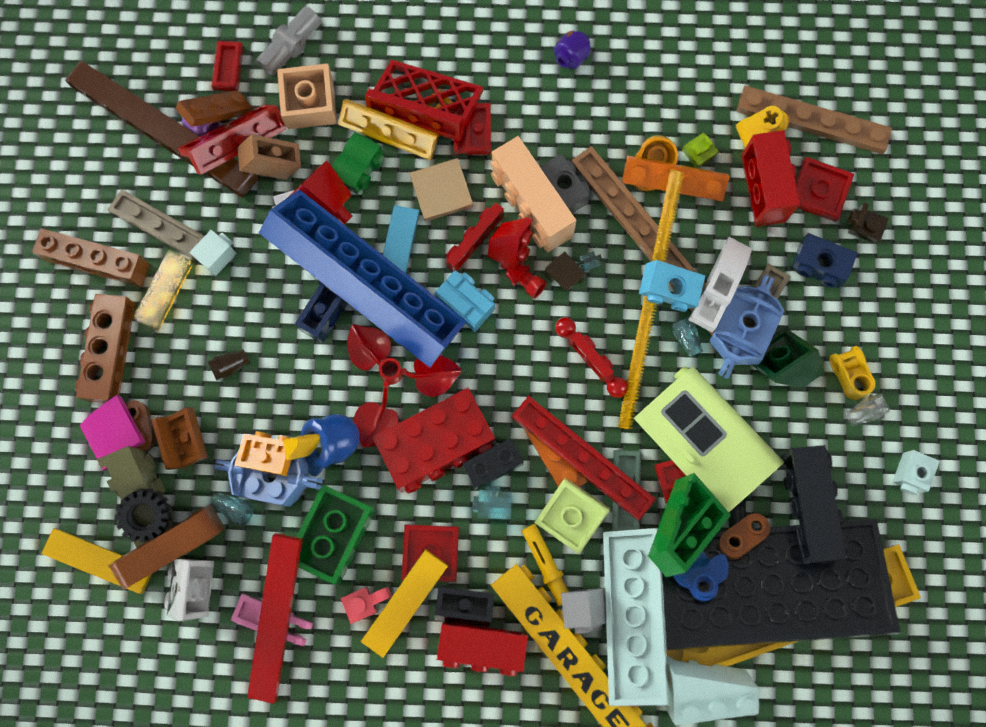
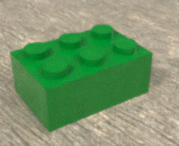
[296,484,376,585]

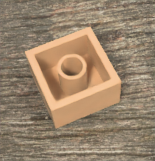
[277,63,337,129]

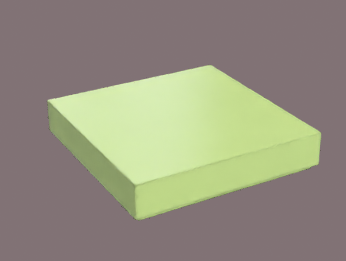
[534,477,611,554]

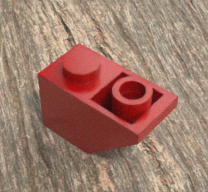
[487,217,533,270]

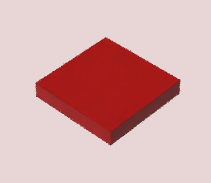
[795,157,854,222]
[401,524,459,582]

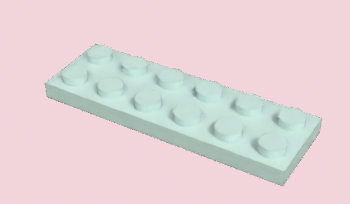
[603,528,669,706]

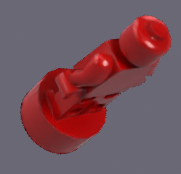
[501,263,547,299]

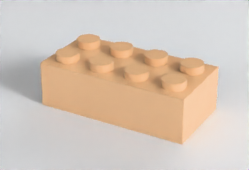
[490,136,577,253]

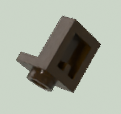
[847,202,889,244]

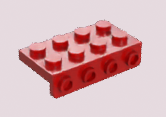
[372,388,497,494]

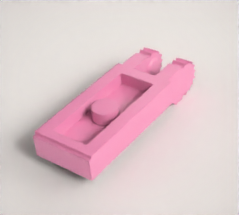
[231,593,313,646]

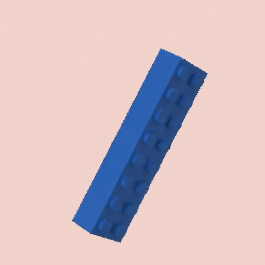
[259,190,467,367]

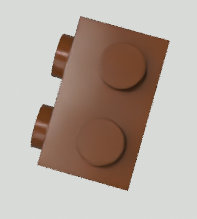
[152,407,208,470]

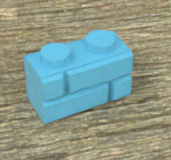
[435,270,495,332]

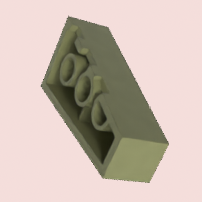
[97,446,174,548]

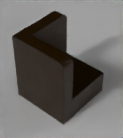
[544,251,586,291]

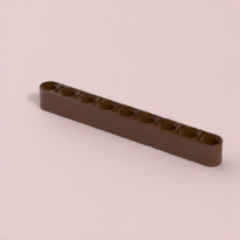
[65,61,259,198]

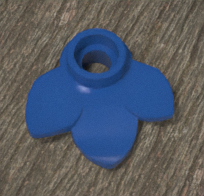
[674,551,729,601]

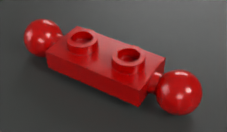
[555,317,628,398]

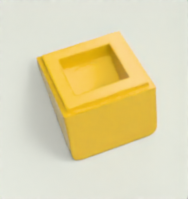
[283,434,320,460]

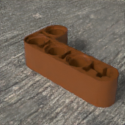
[108,504,225,589]

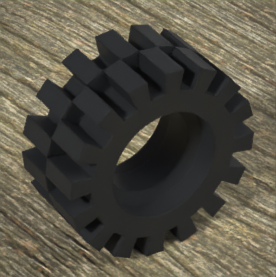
[115,488,172,542]

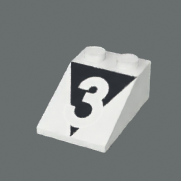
[164,559,214,621]

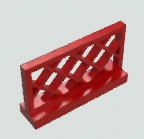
[365,59,483,141]

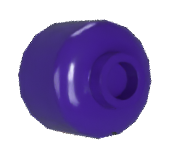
[554,30,591,69]

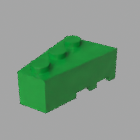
[648,473,731,577]

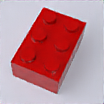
[741,130,802,227]
[437,622,528,676]

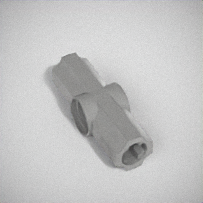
[256,6,322,76]

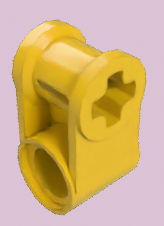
[735,106,789,147]
[829,346,875,400]

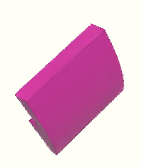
[80,395,145,471]

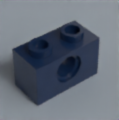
[790,233,858,288]
[294,282,348,344]

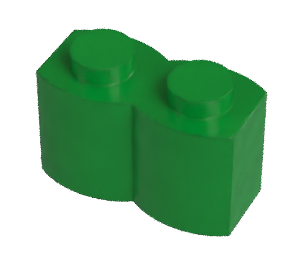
[332,132,384,194]

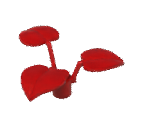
[347,324,461,448]

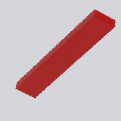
[511,395,656,521]
[247,533,303,704]

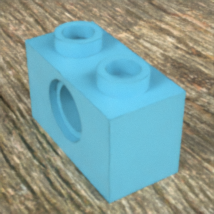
[639,260,705,312]

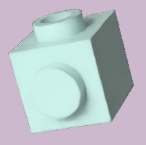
[189,230,237,276]
[893,450,940,495]

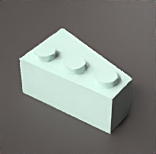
[665,656,759,726]

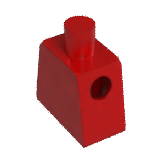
[288,160,353,224]

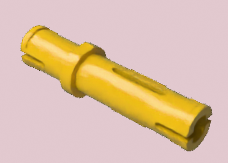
[521,524,569,606]

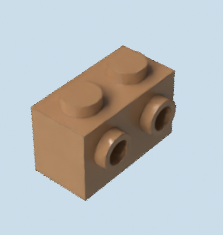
[238,134,301,180]

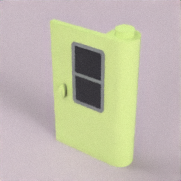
[634,366,784,512]

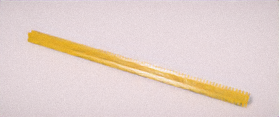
[618,169,684,430]

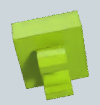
[682,132,719,168]

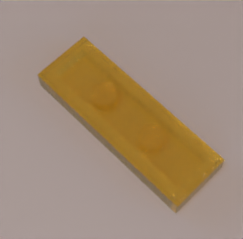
[132,250,194,331]

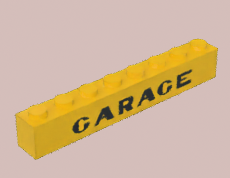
[491,564,654,727]

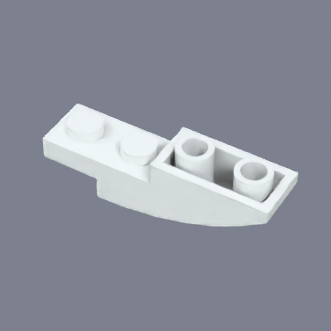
[689,237,752,332]

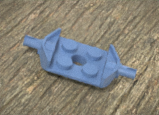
[709,275,784,379]
[214,452,322,507]

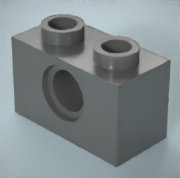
[540,154,590,213]

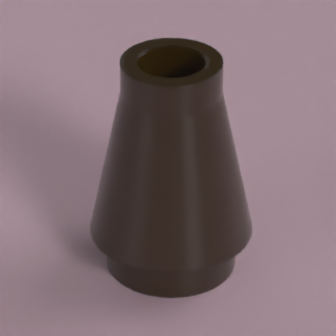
[208,349,250,381]

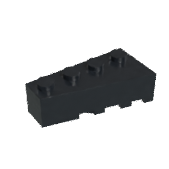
[780,445,848,565]

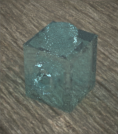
[473,485,512,521]

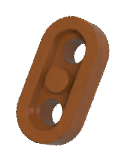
[125,400,156,452]
[719,513,770,559]

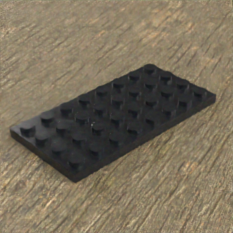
[662,519,901,651]

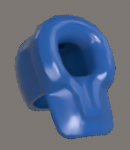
[301,414,360,477]

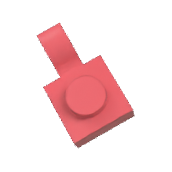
[341,587,392,624]

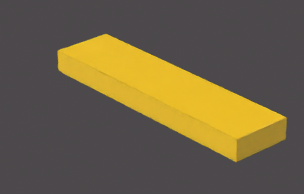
[338,99,439,160]
[41,528,152,594]
[361,549,448,658]

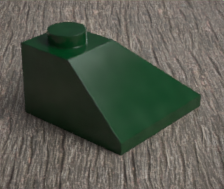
[752,327,825,387]

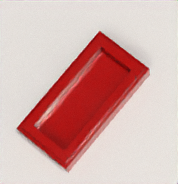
[211,41,244,92]

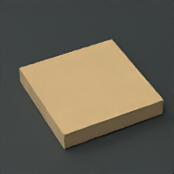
[410,158,473,222]

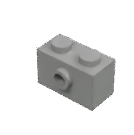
[561,588,606,633]

